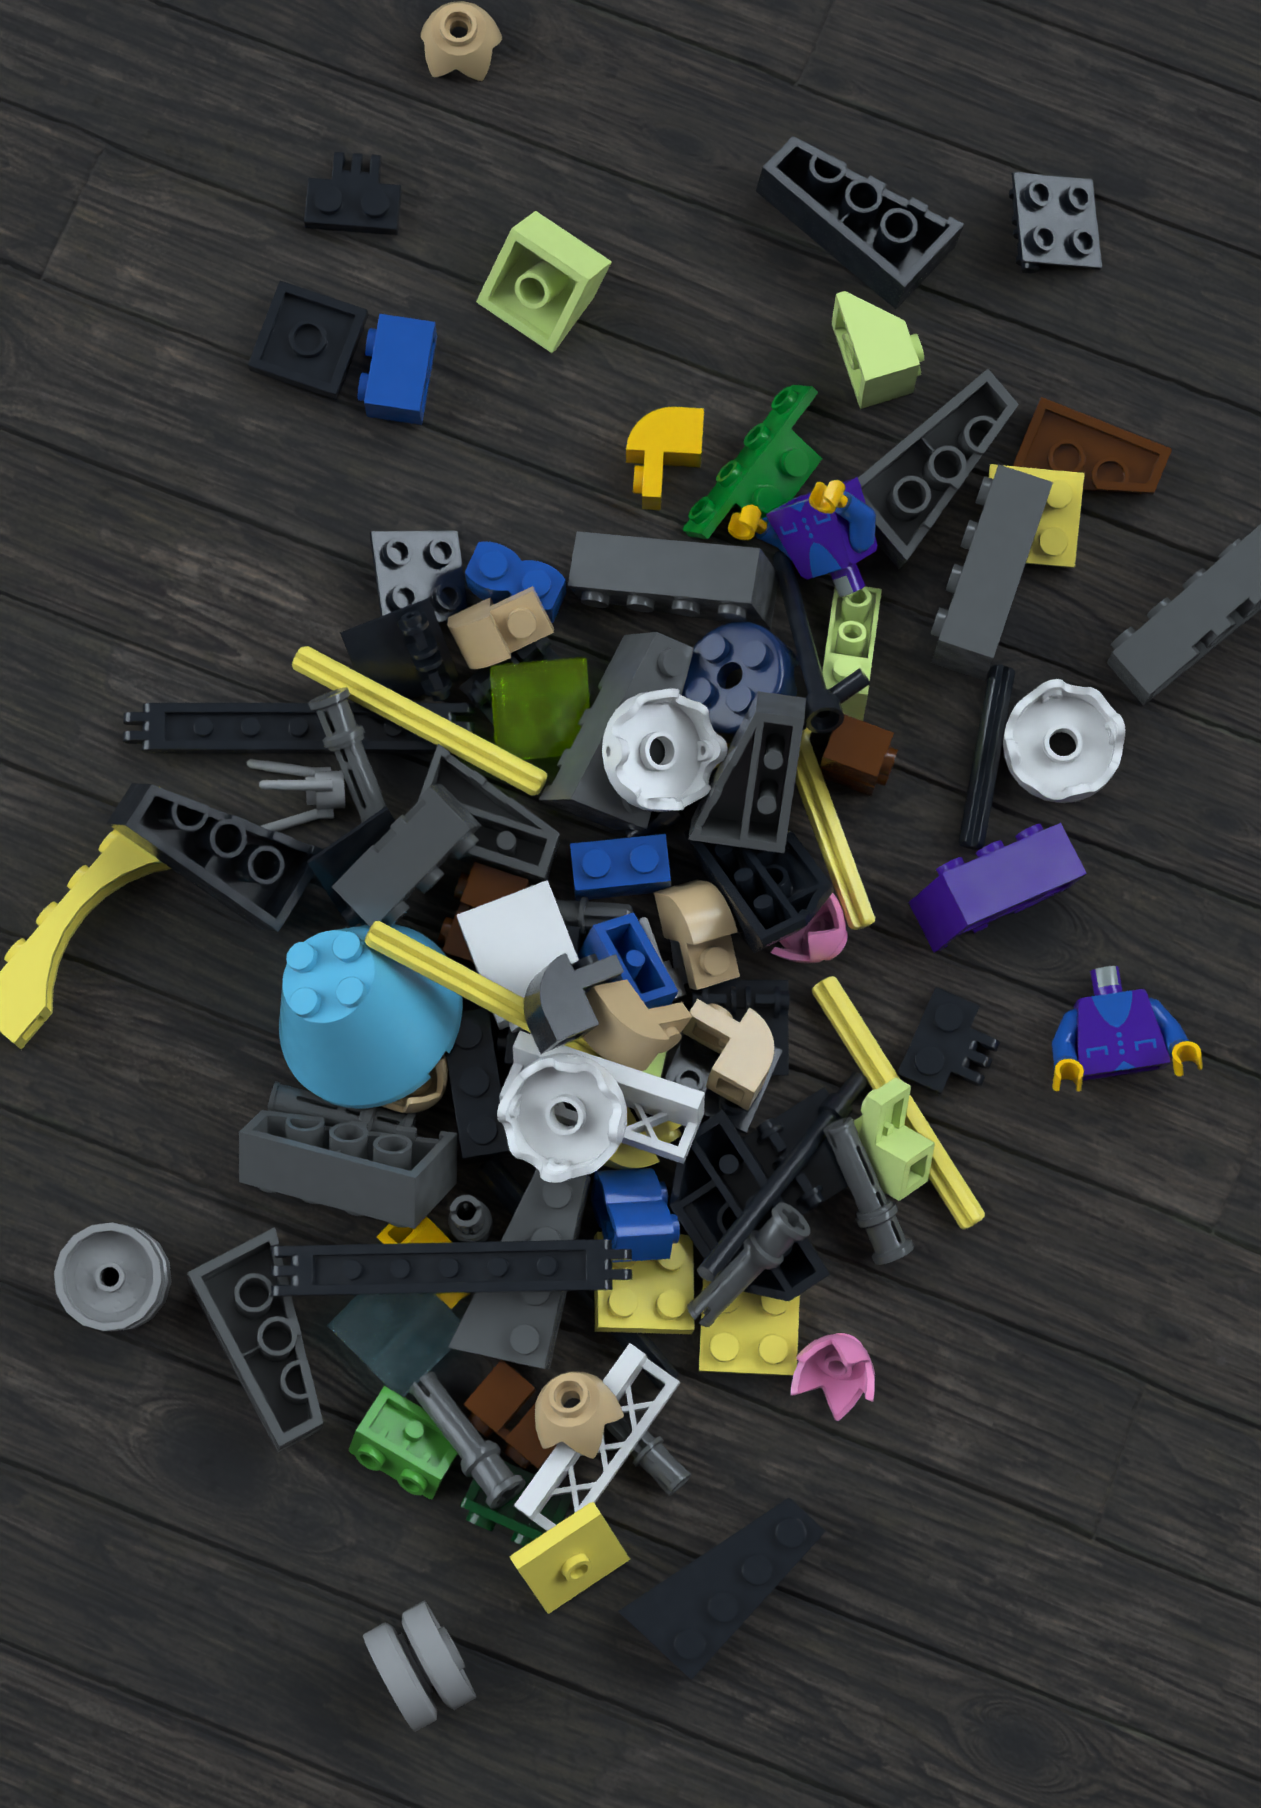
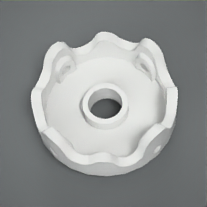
[1003,679,1125,803]
[602,689,728,812]
[497,1053,627,1183]

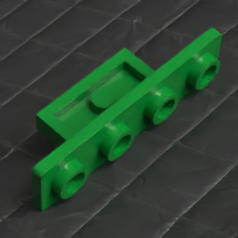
[683,385,822,539]

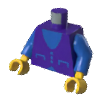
[728,477,878,597]
[1052,966,1203,1092]

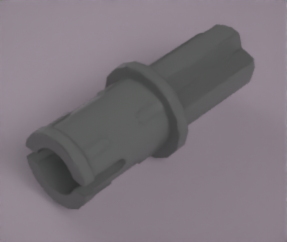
[555,896,633,935]
[606,1412,691,1496]

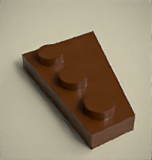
[1013,397,1172,495]

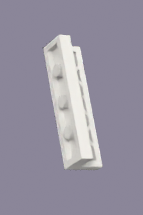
[499,1031,705,1164]
[514,1343,680,1531]

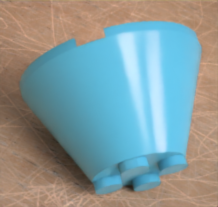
[279,924,463,1109]

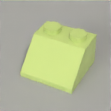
[476,211,612,353]
[832,291,924,409]

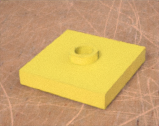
[510,1502,630,1614]

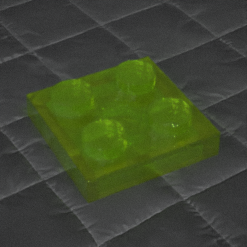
[490,657,590,760]

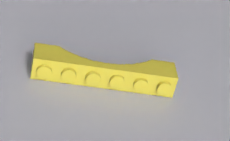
[0,829,171,1049]

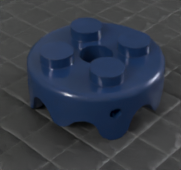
[682,622,799,743]

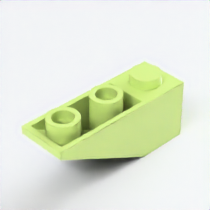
[822,587,882,721]

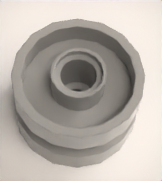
[54,1222,172,1331]
[363,1600,476,1732]

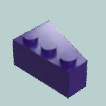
[908,823,1087,953]

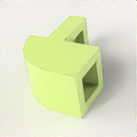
[854,1077,935,1201]

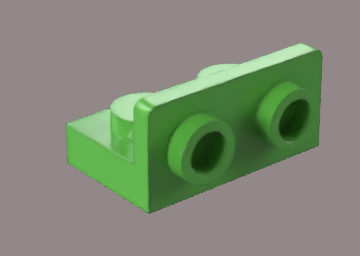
[349,1386,458,1499]

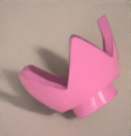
[770,893,848,963]
[791,1333,875,1421]

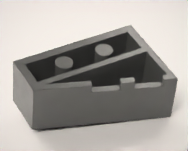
[688,691,806,853]
[417,744,561,885]
[332,784,482,927]

